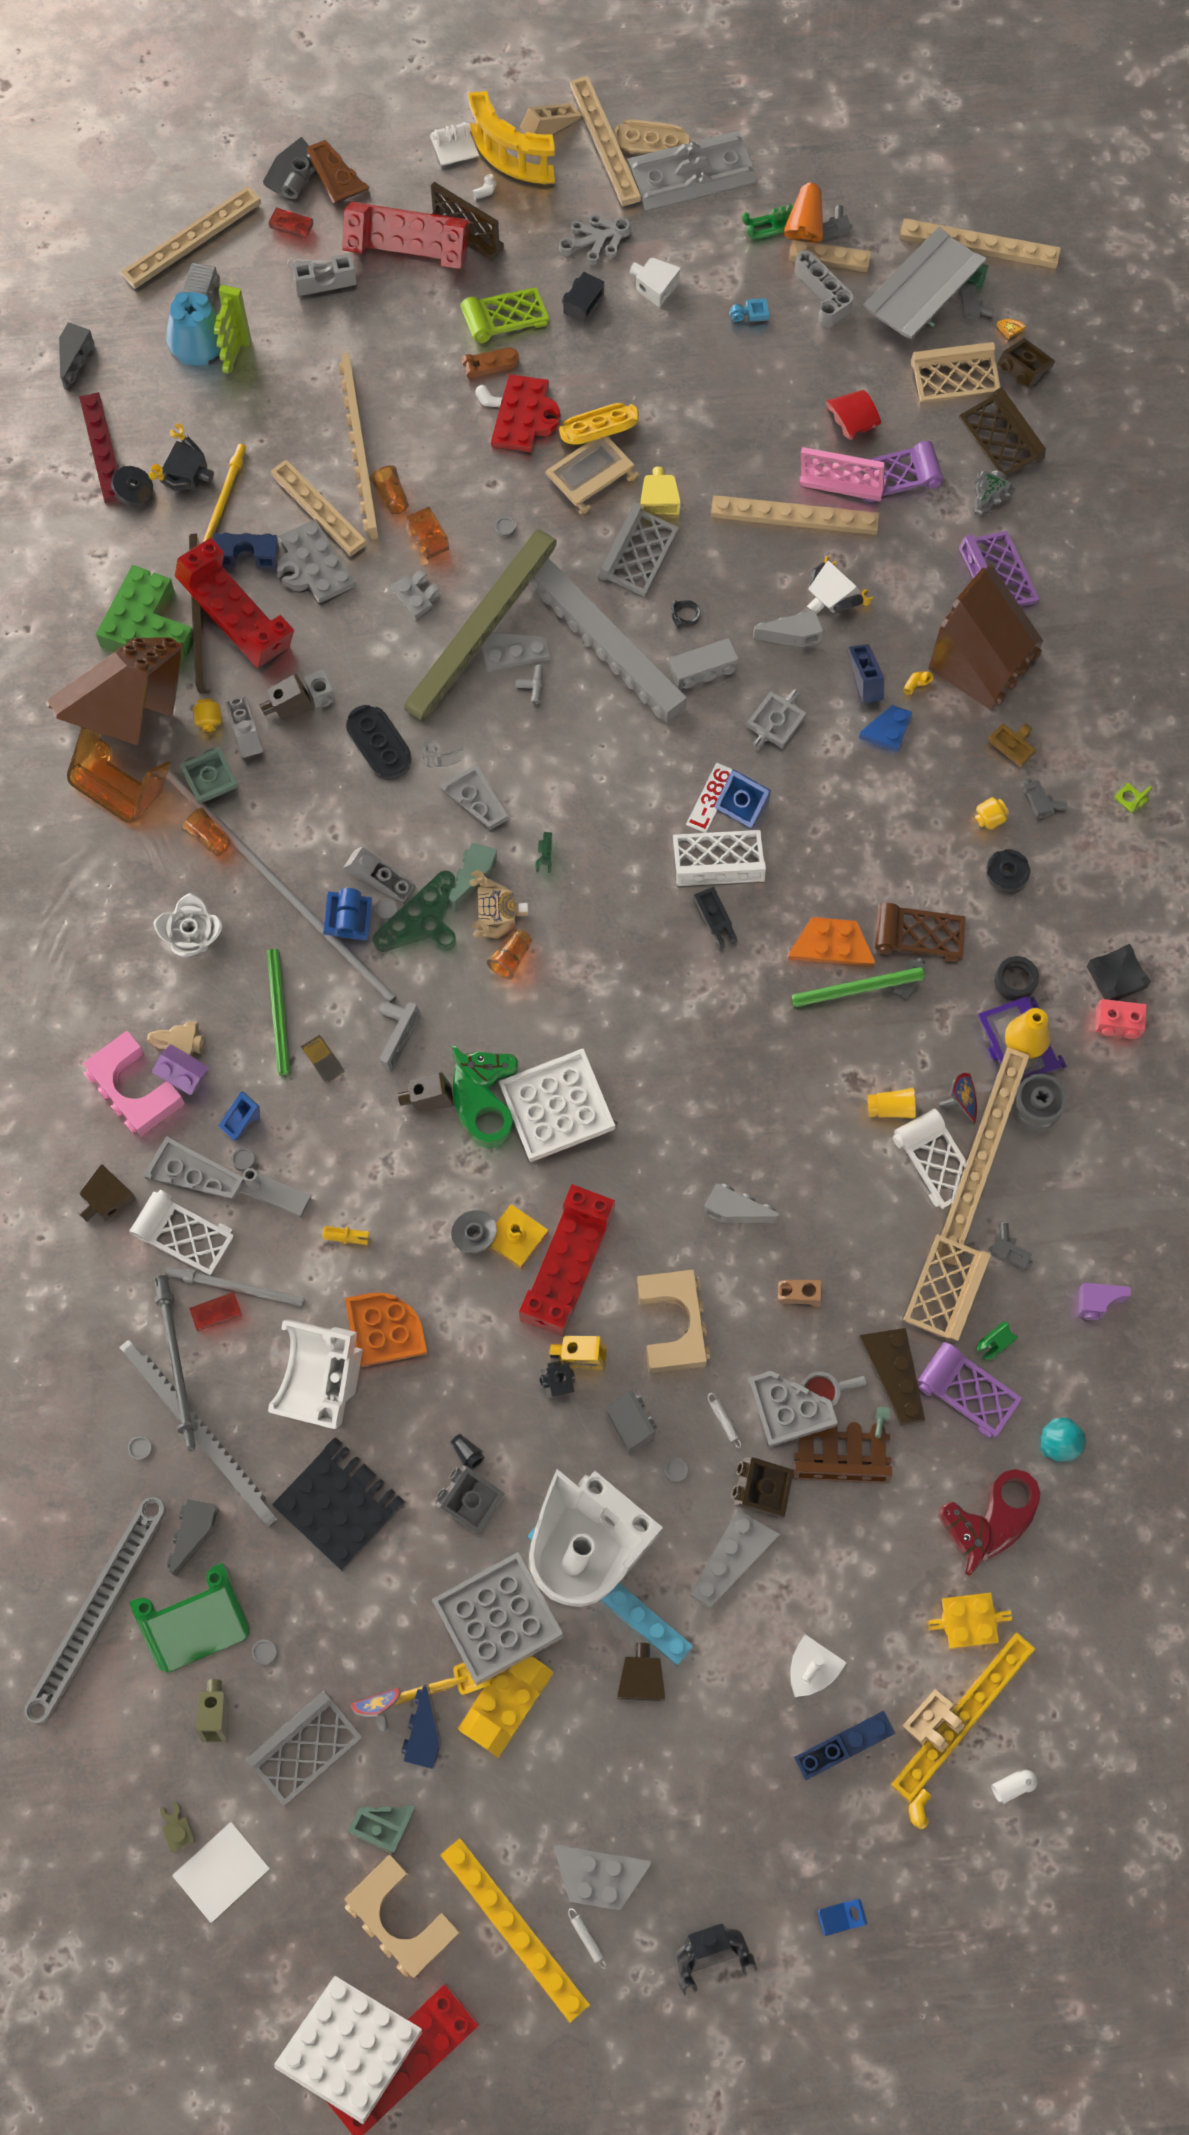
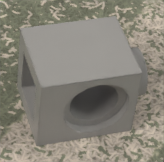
[304,669,335,708]

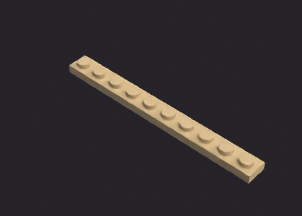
[338,353,378,540]
[933,1047,1029,1267]

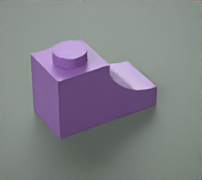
[1078,1283,1131,1320]

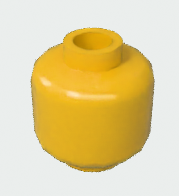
[192,698,222,732]
[975,797,1009,830]

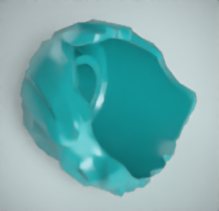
[1040,1417,1086,1462]

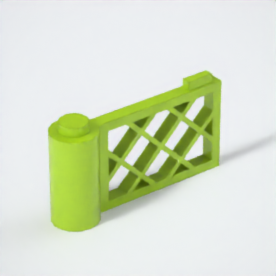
[460,287,550,343]

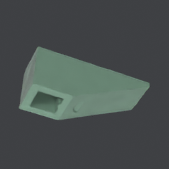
[449,842,497,910]

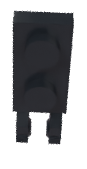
[693,887,738,949]

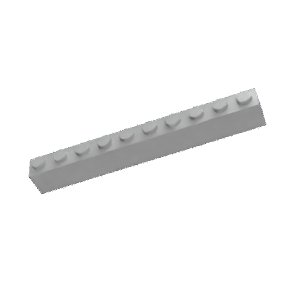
[528,558,687,723]

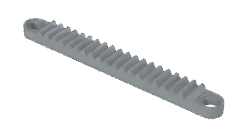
[119,1340,277,1527]
[24,1497,166,1724]

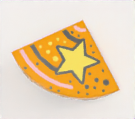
[997,319,1026,340]

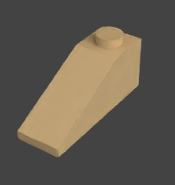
[520,103,582,135]

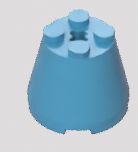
[166,292,221,366]

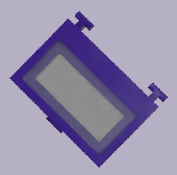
[978,996,1067,1083]

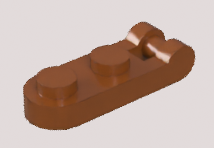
[461,347,519,378]

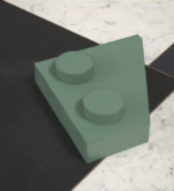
[348,1806,415,1855]

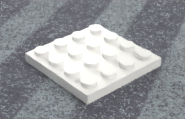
[498,1049,616,1162]
[275,1976,422,2124]

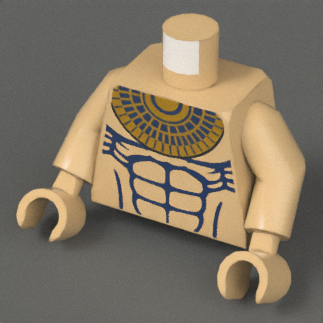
[470,870,528,939]

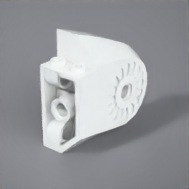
[529,1469,663,1607]

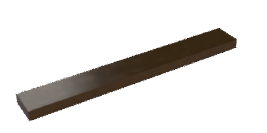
[189,533,207,693]

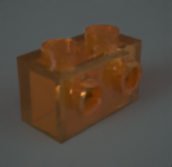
[406,507,449,560]

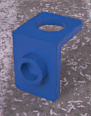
[818,1899,867,1936]

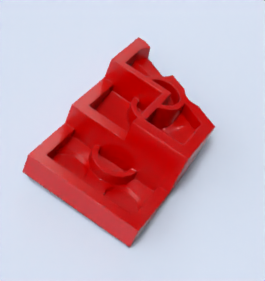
[826,390,882,440]

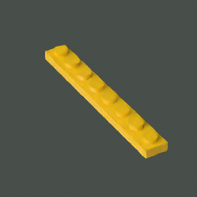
[440,1838,590,2022]

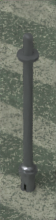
[153,1275,198,1451]

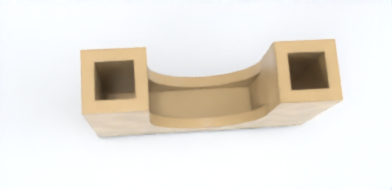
[637,1270,710,1374]
[344,1854,460,1979]

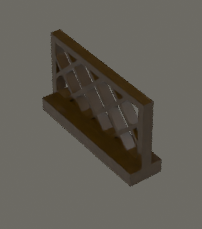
[430,182,504,261]
[959,387,1046,477]

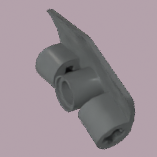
[263,137,316,199]

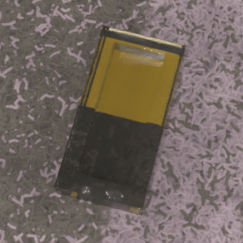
[300,1034,345,1084]

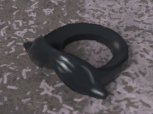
[670,599,700,628]

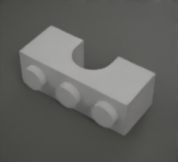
[291,253,357,296]

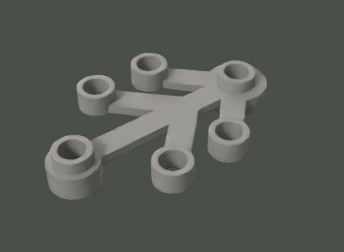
[559,214,632,265]

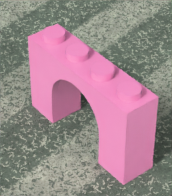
[83,1031,185,1137]

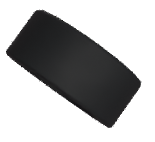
[994,956,1039,1001]

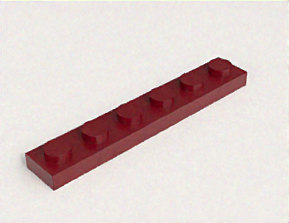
[79,392,118,503]

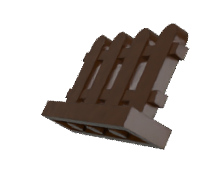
[793,1422,892,1484]

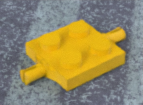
[927,1592,1012,1649]

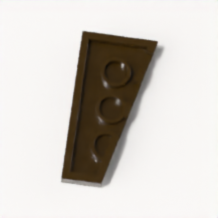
[859,1328,925,1426]

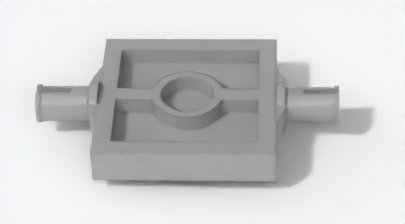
[746,690,807,750]

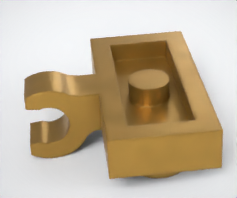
[988,723,1036,768]

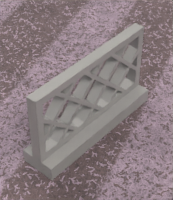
[598,502,678,597]
[245,1690,362,1806]

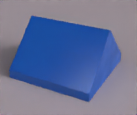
[714,769,771,828]

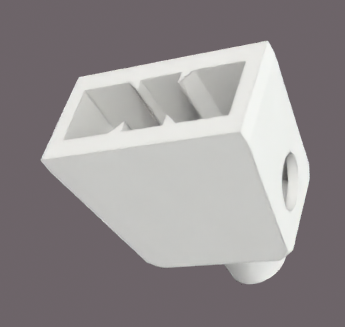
[630,258,681,308]

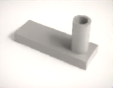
[379,1001,421,1072]
[240,1168,311,1218]

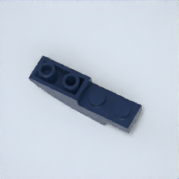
[794,1710,896,1780]

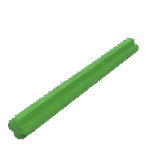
[267,948,290,1076]
[792,967,925,1007]

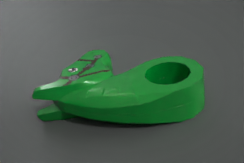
[451,1045,518,1149]

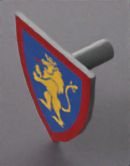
[940,1073,977,1125]

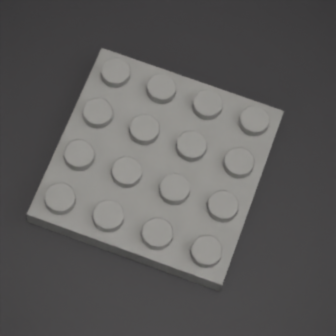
[432,1552,564,1686]

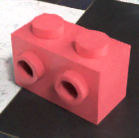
[1095,999,1147,1039]

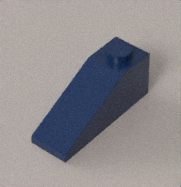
[848,644,884,703]

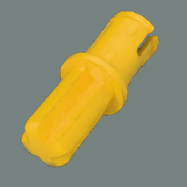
[322,1226,370,1246]

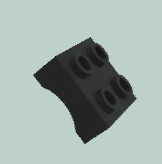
[1087,944,1151,1001]

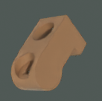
[778,1280,822,1307]

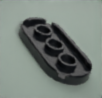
[346,705,412,779]

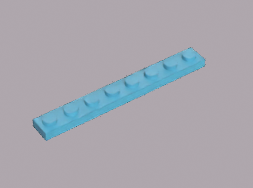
[528,1527,693,1666]

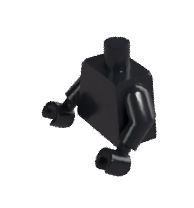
[677,1924,757,1995]

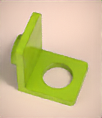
[1114,783,1152,813]

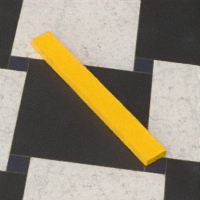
[891,1632,1036,1803]

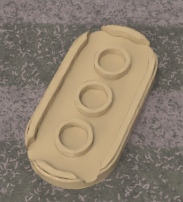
[613,119,691,156]

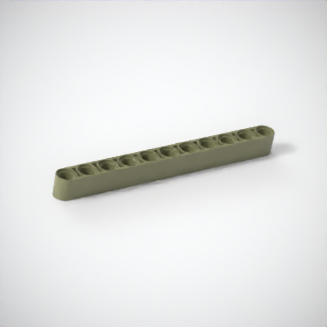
[404,529,557,721]

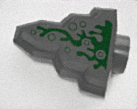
[974,470,1015,516]

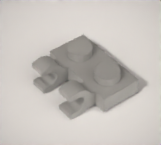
[390,569,441,620]

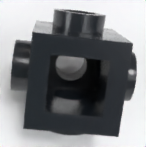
[539,1361,575,1398]

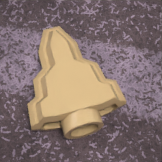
[147,1022,204,1058]

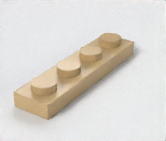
[789,240,871,273]

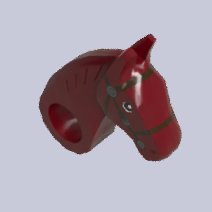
[938,1469,1041,1576]

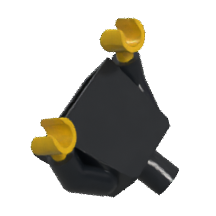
[149,423,214,491]

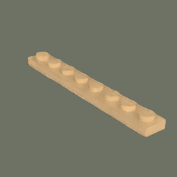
[570,76,641,206]
[121,186,261,289]
[900,218,1061,269]
[711,495,879,535]

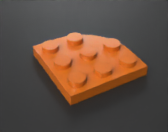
[345,1293,427,1368]

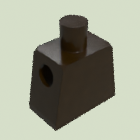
[259,673,315,719]
[398,1072,455,1112]
[77,1164,136,1222]
[617,1642,665,1701]

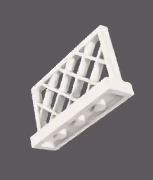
[673,830,766,886]

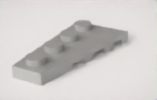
[143,1136,245,1200]
[689,1510,780,1608]

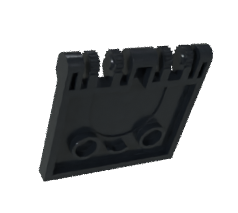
[272,1437,406,1572]

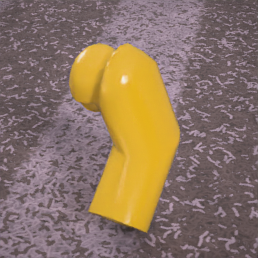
[903,671,934,695]
[908,1788,932,1829]

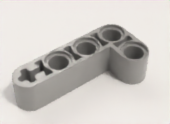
[795,250,854,328]

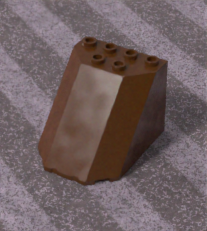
[928,565,1043,710]
[46,637,183,745]

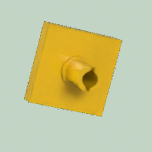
[490,1204,549,1269]

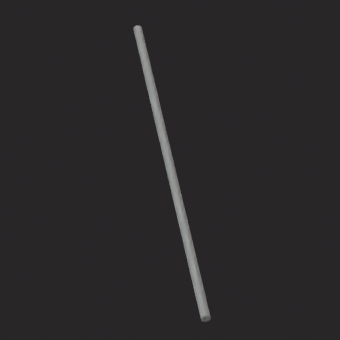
[157,762,397,1003]

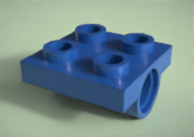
[323,888,372,940]

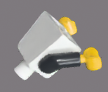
[807,556,873,614]

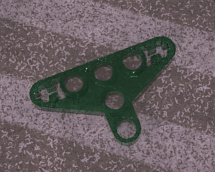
[372,870,456,952]

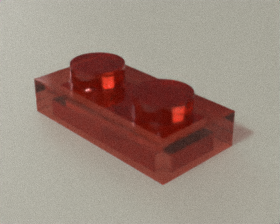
[268,207,314,239]
[189,1292,242,1332]

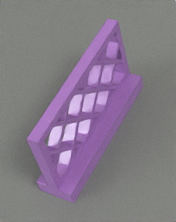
[959,531,1040,607]

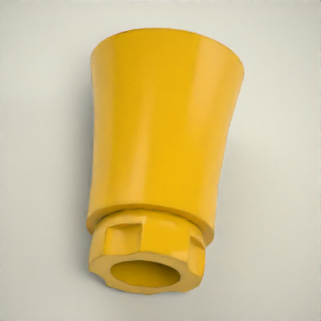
[867,1087,916,1119]

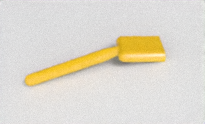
[393,1663,492,1706]

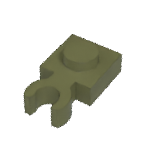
[160,1802,196,1852]

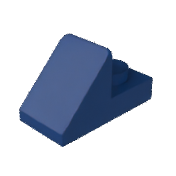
[218,1091,260,1141]

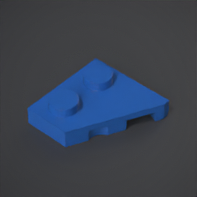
[859,705,912,752]

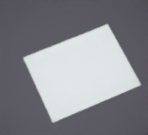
[172,1822,270,1923]

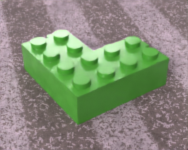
[96,565,193,671]

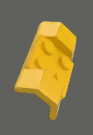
[457,1656,554,1758]

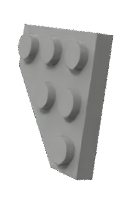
[749,1371,839,1447]

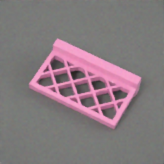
[800,447,886,501]

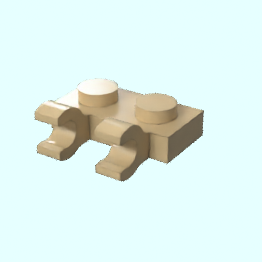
[903,1689,965,1753]

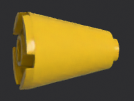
[1005,1008,1051,1059]

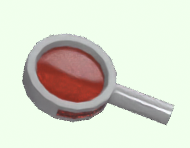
[801,1371,866,1407]

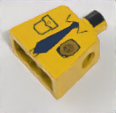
[550,1336,607,1370]

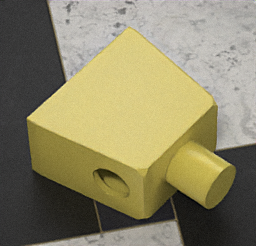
[640,467,680,515]

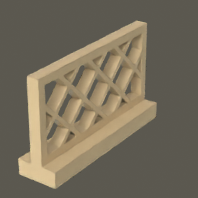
[911,342,1000,403]
[903,1234,991,1344]

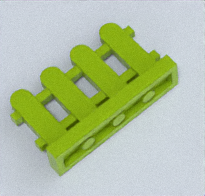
[214,284,252,374]

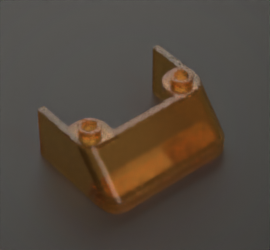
[67,727,171,823]

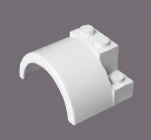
[268,1319,363,1429]

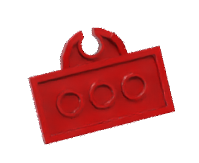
[491,374,561,452]

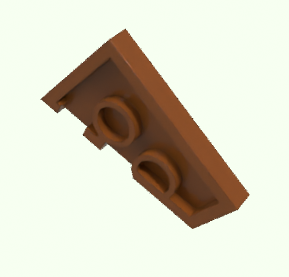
[307,140,369,204]

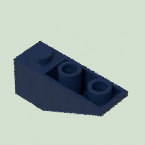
[401,1684,441,1769]

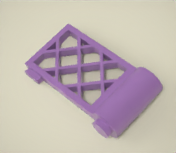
[853,441,944,503]
[917,1342,1022,1438]

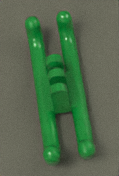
[741,204,793,239]

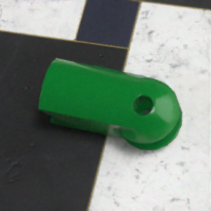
[977,1321,1018,1360]

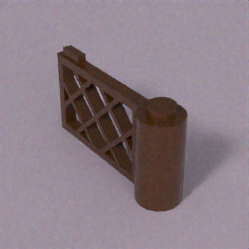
[875,903,965,963]

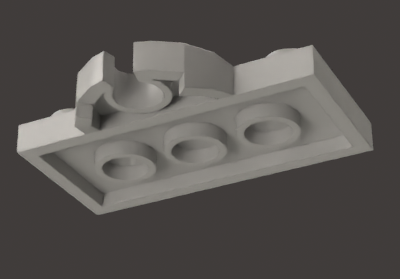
[277,520,356,603]

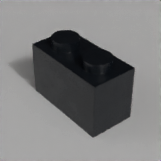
[562,271,604,323]

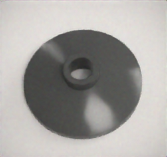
[451,1210,497,1254]

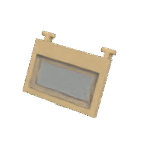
[545,436,639,514]

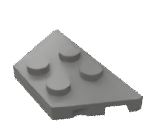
[554,1845,651,1910]

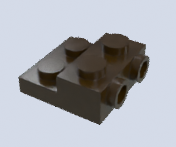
[997,338,1055,388]
[731,1457,794,1518]

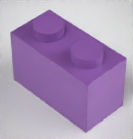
[152,1044,210,1095]

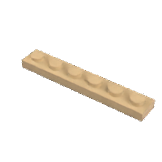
[270,459,367,557]

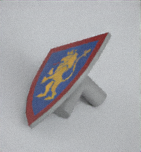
[351,1688,400,1731]

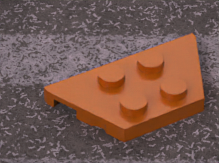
[788,917,875,967]

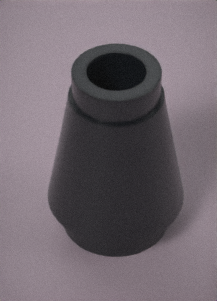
[450,1434,485,1470]

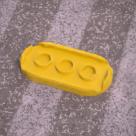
[559,403,639,444]

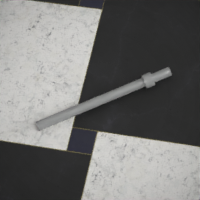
[165,1266,304,1307]

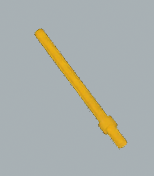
[203,444,246,542]

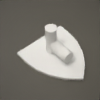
[790,1635,847,1697]

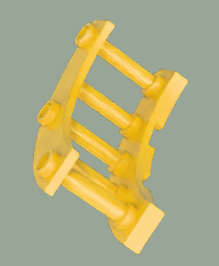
[468,91,555,184]

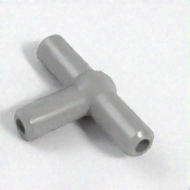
[516,665,543,704]

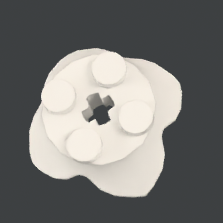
[153,893,223,957]

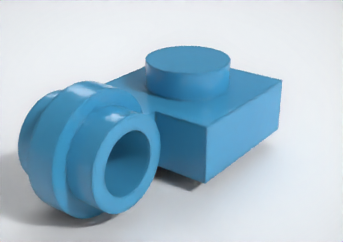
[729,298,770,322]

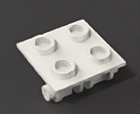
[430,122,479,166]

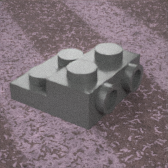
[435,1466,505,1535]

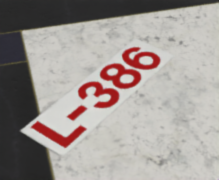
[686,763,732,833]

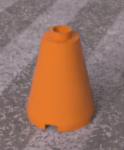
[784,183,823,243]

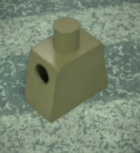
[196,1679,229,1743]

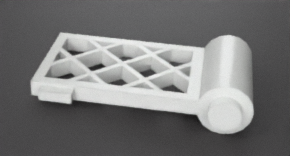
[893,1109,967,1210]
[129,1190,234,1276]

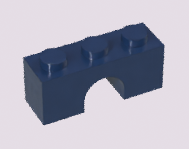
[213,532,279,568]

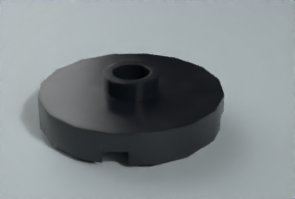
[111,466,153,506]
[985,849,1031,892]

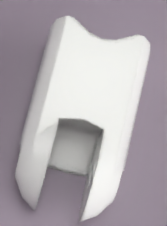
[991,1769,1038,1804]

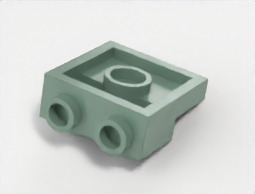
[180,747,238,804]

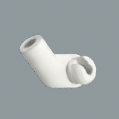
[473,174,497,200]
[476,385,502,408]

